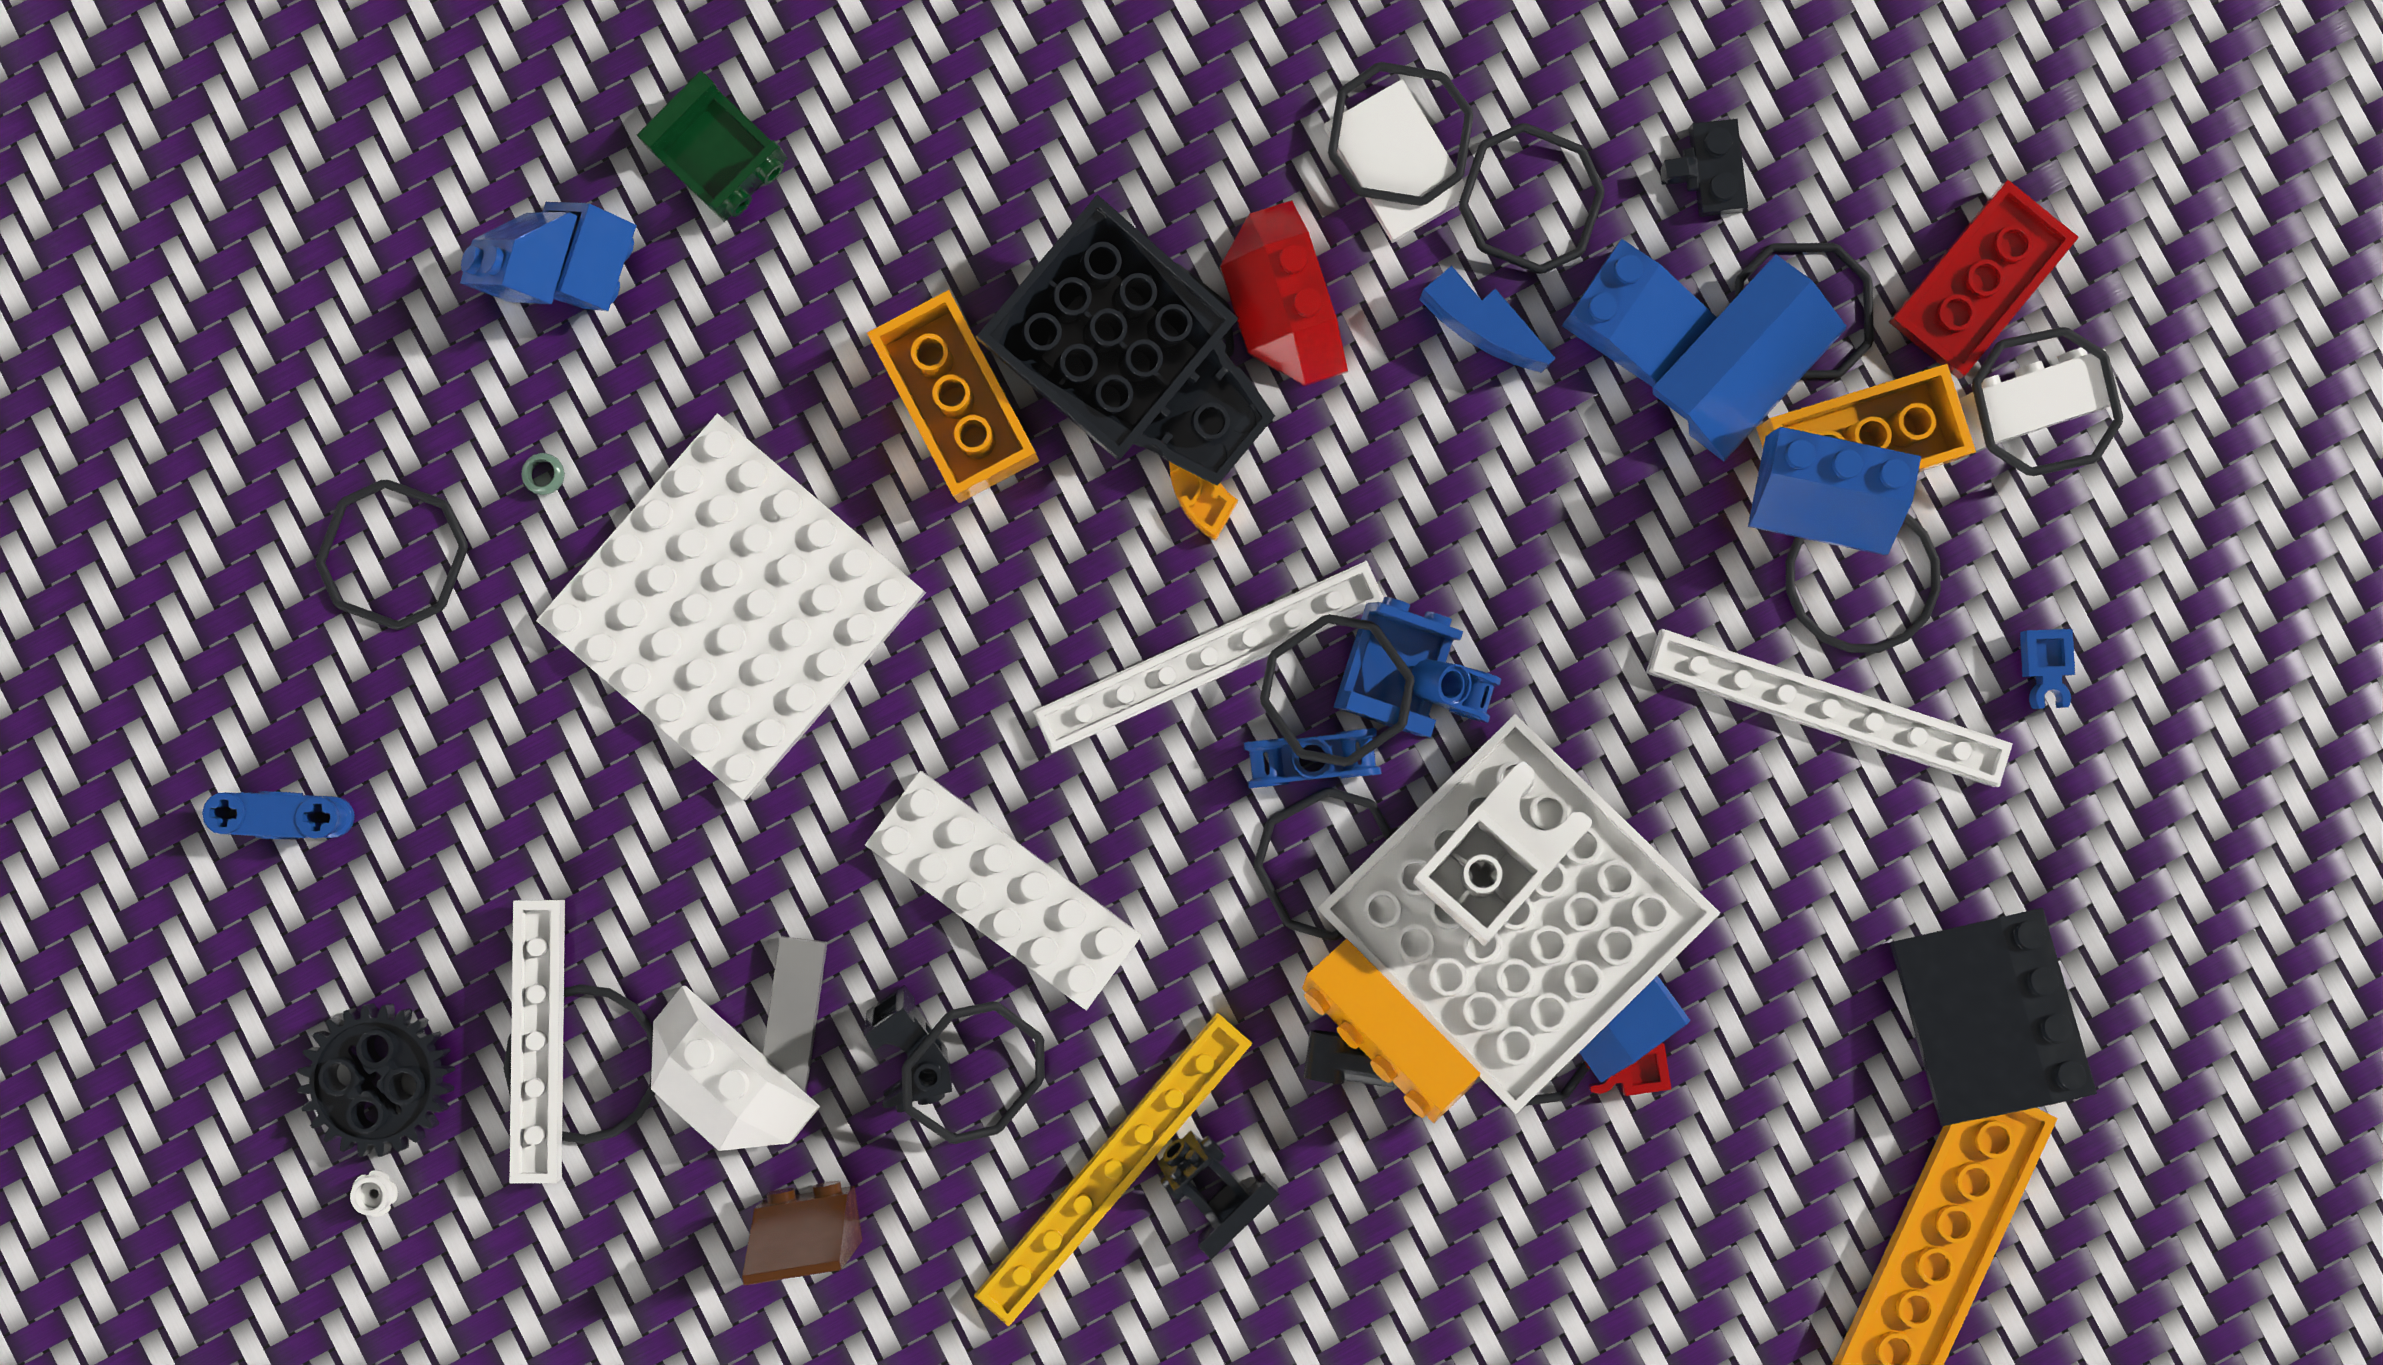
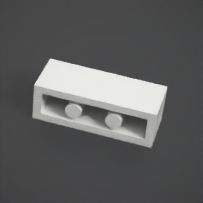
[1959,348,2123,451]

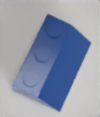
[1748,427,1921,555]

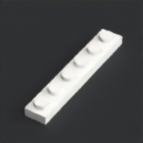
[509,900,565,1183]

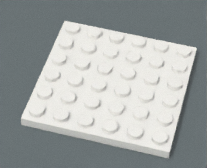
[536,413,926,800]
[1317,714,1720,1114]

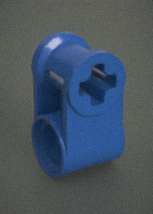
[1412,659,1501,723]

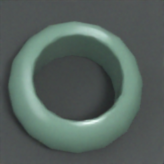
[521,453,565,495]

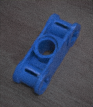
[1244,728,1382,789]
[202,791,355,839]

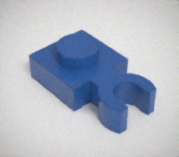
[2020,629,2075,709]

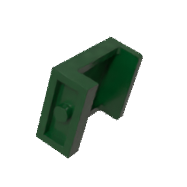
[637,70,788,222]

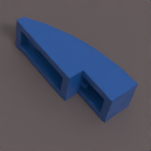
[1419,266,1555,373]

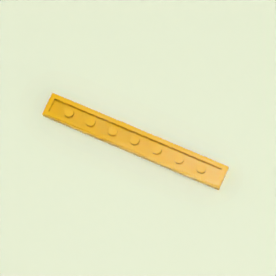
[974,1012,1253,1327]

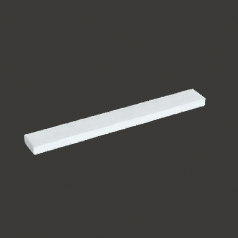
[1033,561,1384,753]
[1646,629,2013,787]

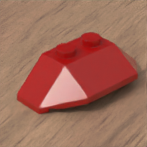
[1220,200,1348,386]

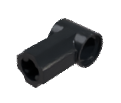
[1303,1030,1395,1088]

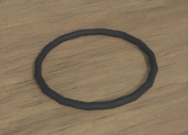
[1785,513,1941,653]
[503,984,656,1144]

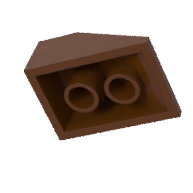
[742,1181,863,1285]

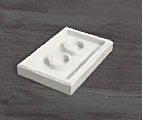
[1324,79,1472,243]

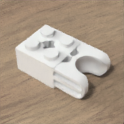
[1413,761,1592,946]

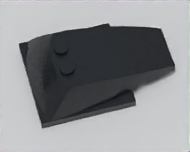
[976,194,1275,486]

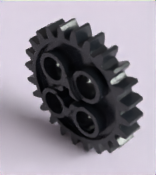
[297,1003,455,1157]

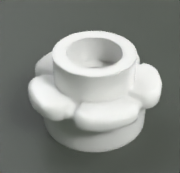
[350,1170,398,1217]

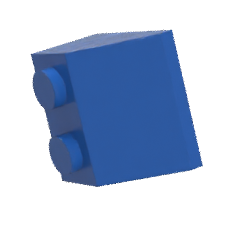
[542,202,637,311]
[460,212,577,304]

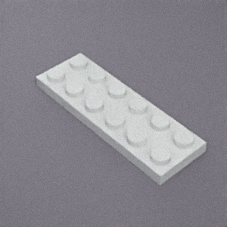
[865,771,1142,1011]

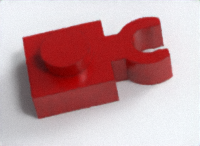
[1585,1042,1672,1096]

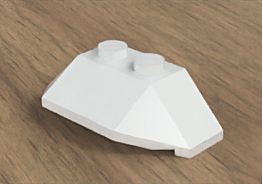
[651,985,820,1151]

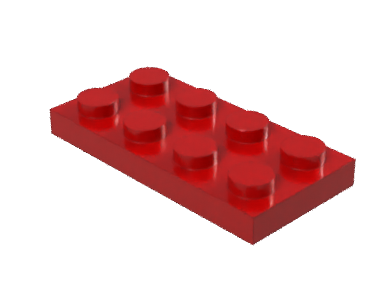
[1888,180,2079,379]

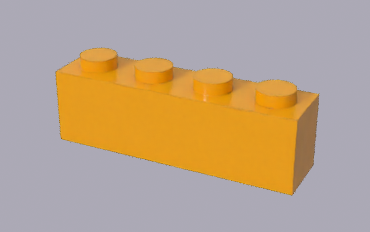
[1302,938,1481,1123]

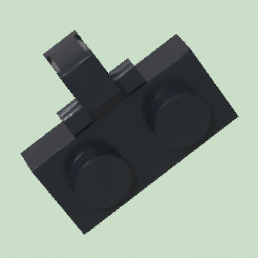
[1659,119,1748,217]

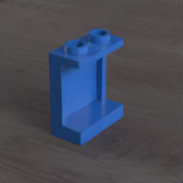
[1333,597,1463,738]

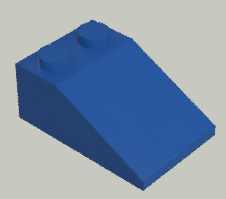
[1562,239,1717,387]

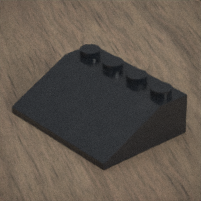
[1890,908,2097,1126]

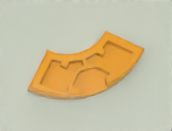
[1169,461,1238,541]

